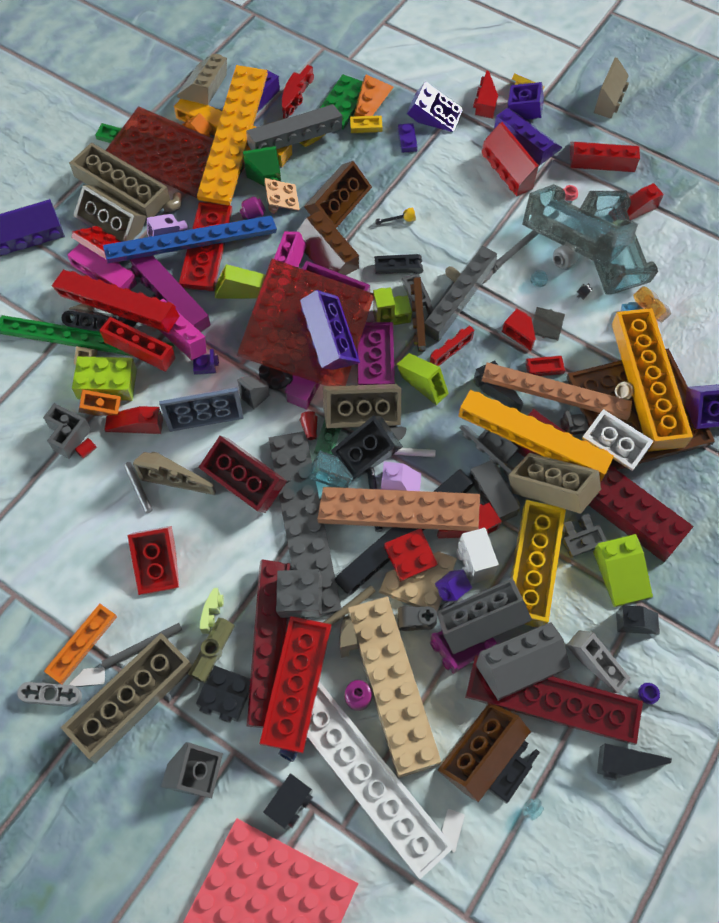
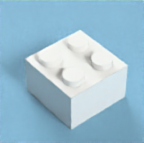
[456,528,499,584]

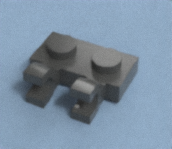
[562,514,607,558]

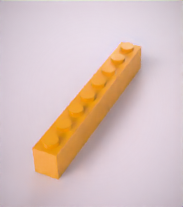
[174,99,292,167]
[458,390,614,483]

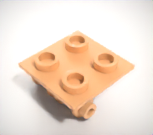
[264,178,300,213]

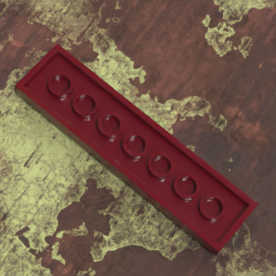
[465,655,643,745]

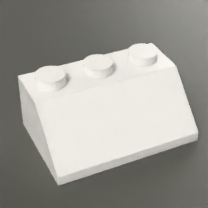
[582,409,653,471]

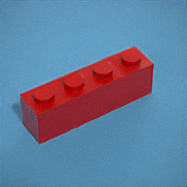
[100,317,176,372]

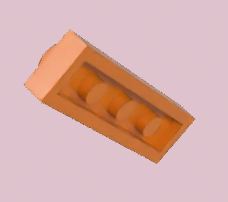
[44,603,117,685]

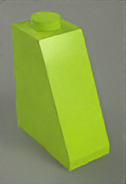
[215,264,266,299]
[397,353,449,405]

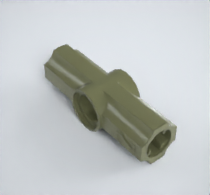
[188,617,235,683]

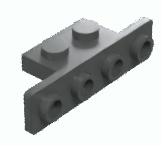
[459,425,520,477]

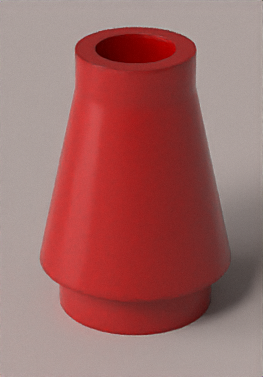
[299,411,318,440]

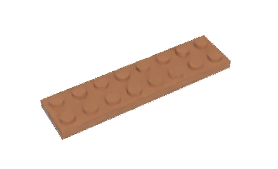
[317,487,480,531]

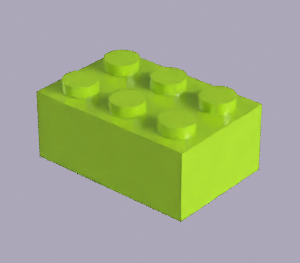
[72,356,137,401]

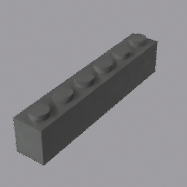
[246,104,343,150]
[424,245,497,342]

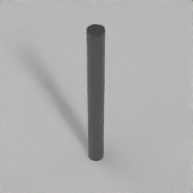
[101,623,182,669]

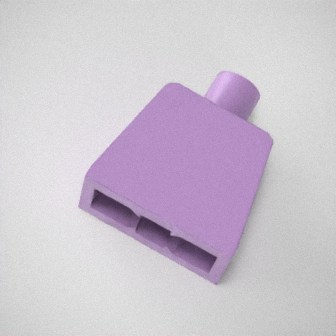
[147,214,188,237]

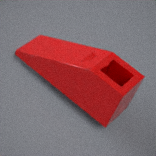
[473,70,498,119]
[437,502,502,539]

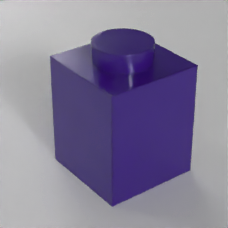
[435,570,472,601]

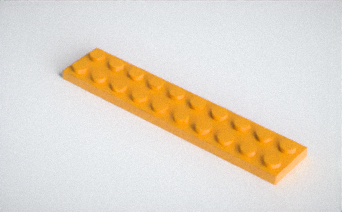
[197,65,268,205]

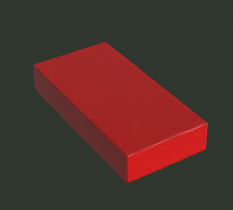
[525,356,565,376]

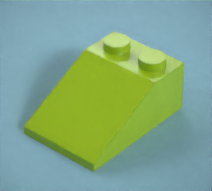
[593,534,653,607]

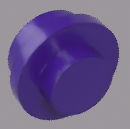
[638,683,660,705]

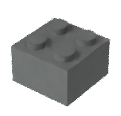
[276,569,322,618]

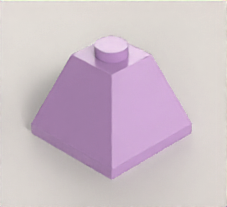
[381,462,421,491]

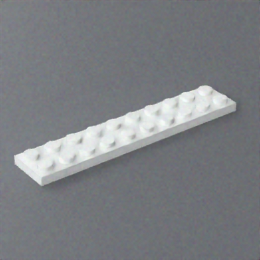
[307,682,454,880]

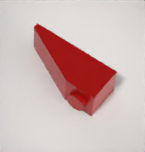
[608,183,664,221]
[104,406,163,434]

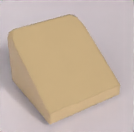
[74,346,98,365]

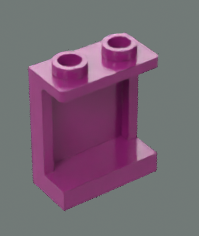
[430,630,497,674]

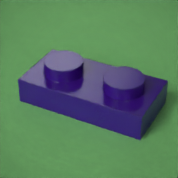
[398,123,418,153]

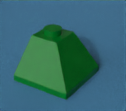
[243,146,281,187]

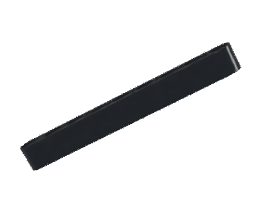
[334,469,475,596]

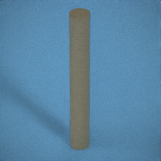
[323,585,375,626]

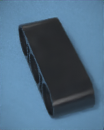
[61,309,117,332]

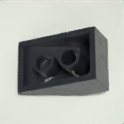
[330,415,403,481]

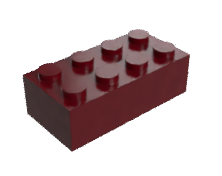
[198,435,287,513]

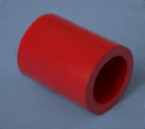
[75,438,97,459]

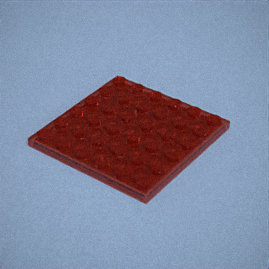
[237,259,374,386]

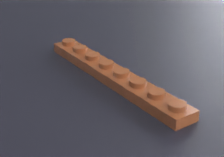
[482,362,632,420]

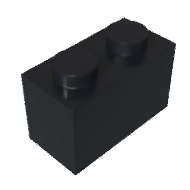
[263,773,313,831]

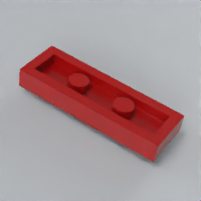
[430,325,474,366]

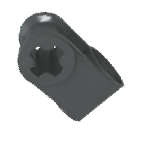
[398,606,437,631]

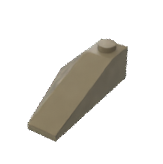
[133,452,216,495]

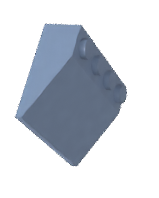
[159,388,244,432]

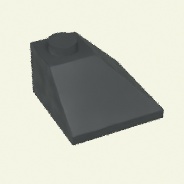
[161,742,223,799]

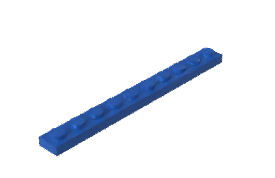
[103,215,277,263]

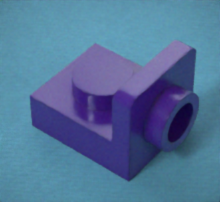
[193,349,219,375]

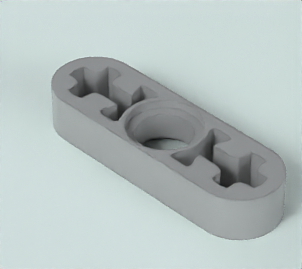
[17,682,82,707]

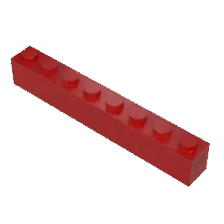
[51,269,180,333]

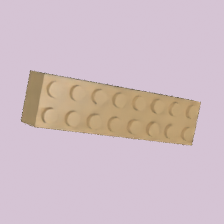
[348,596,441,779]

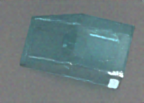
[310,450,353,488]

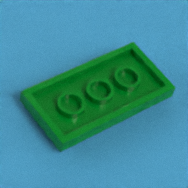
[320,74,363,130]

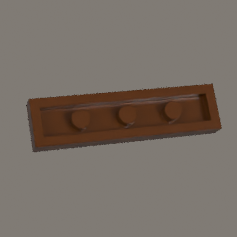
[410,277,426,352]

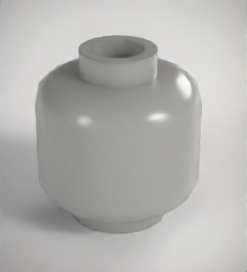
[553,243,579,269]

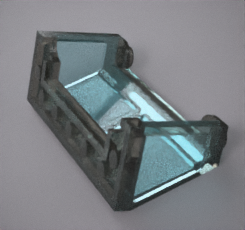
[522,184,638,267]
[577,191,658,294]

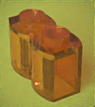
[633,286,671,323]

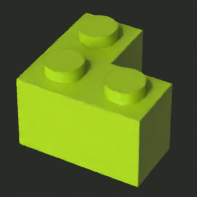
[373,287,412,325]

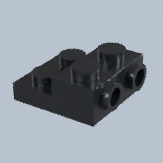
[196,665,250,723]

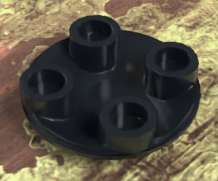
[259,354,295,389]

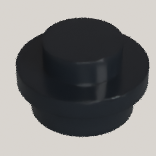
[576,283,592,300]

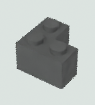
[43,403,91,459]

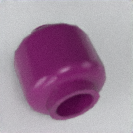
[239,196,266,219]
[345,680,372,711]

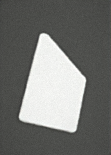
[69,667,105,686]
[442,809,465,852]

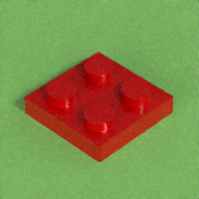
[384,529,438,582]

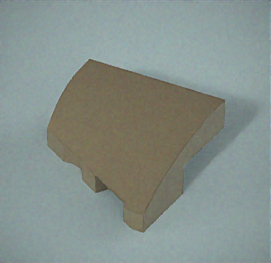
[339,616,358,658]

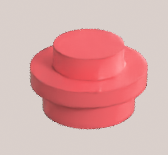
[561,185,578,201]

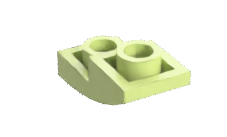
[200,588,224,634]

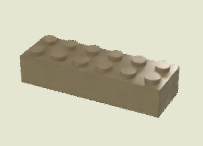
[69,142,170,220]
[61,633,192,763]

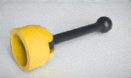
[375,207,416,225]

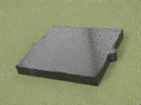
[533,307,565,340]

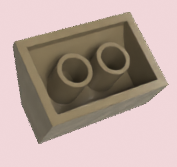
[594,57,629,118]

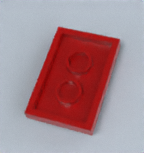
[71,226,121,259]

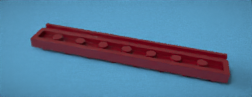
[247,559,290,728]

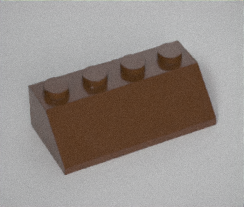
[304,161,372,228]
[297,211,359,275]
[438,704,531,803]

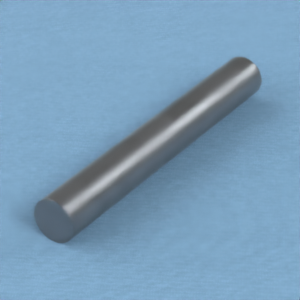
[124,462,153,513]

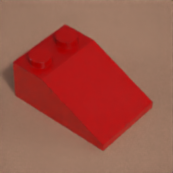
[127,526,179,595]

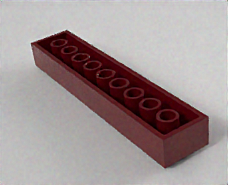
[515,409,694,562]

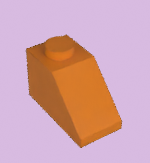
[176,113,213,143]
[78,389,121,416]

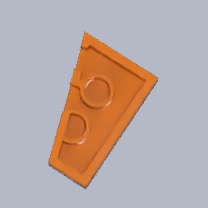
[354,74,393,116]

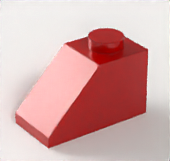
[502,309,536,351]

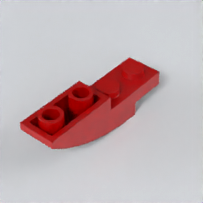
[282,65,314,119]

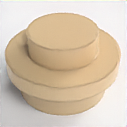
[615,382,634,400]

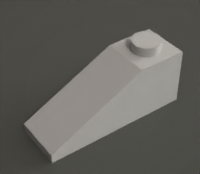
[566,630,630,693]

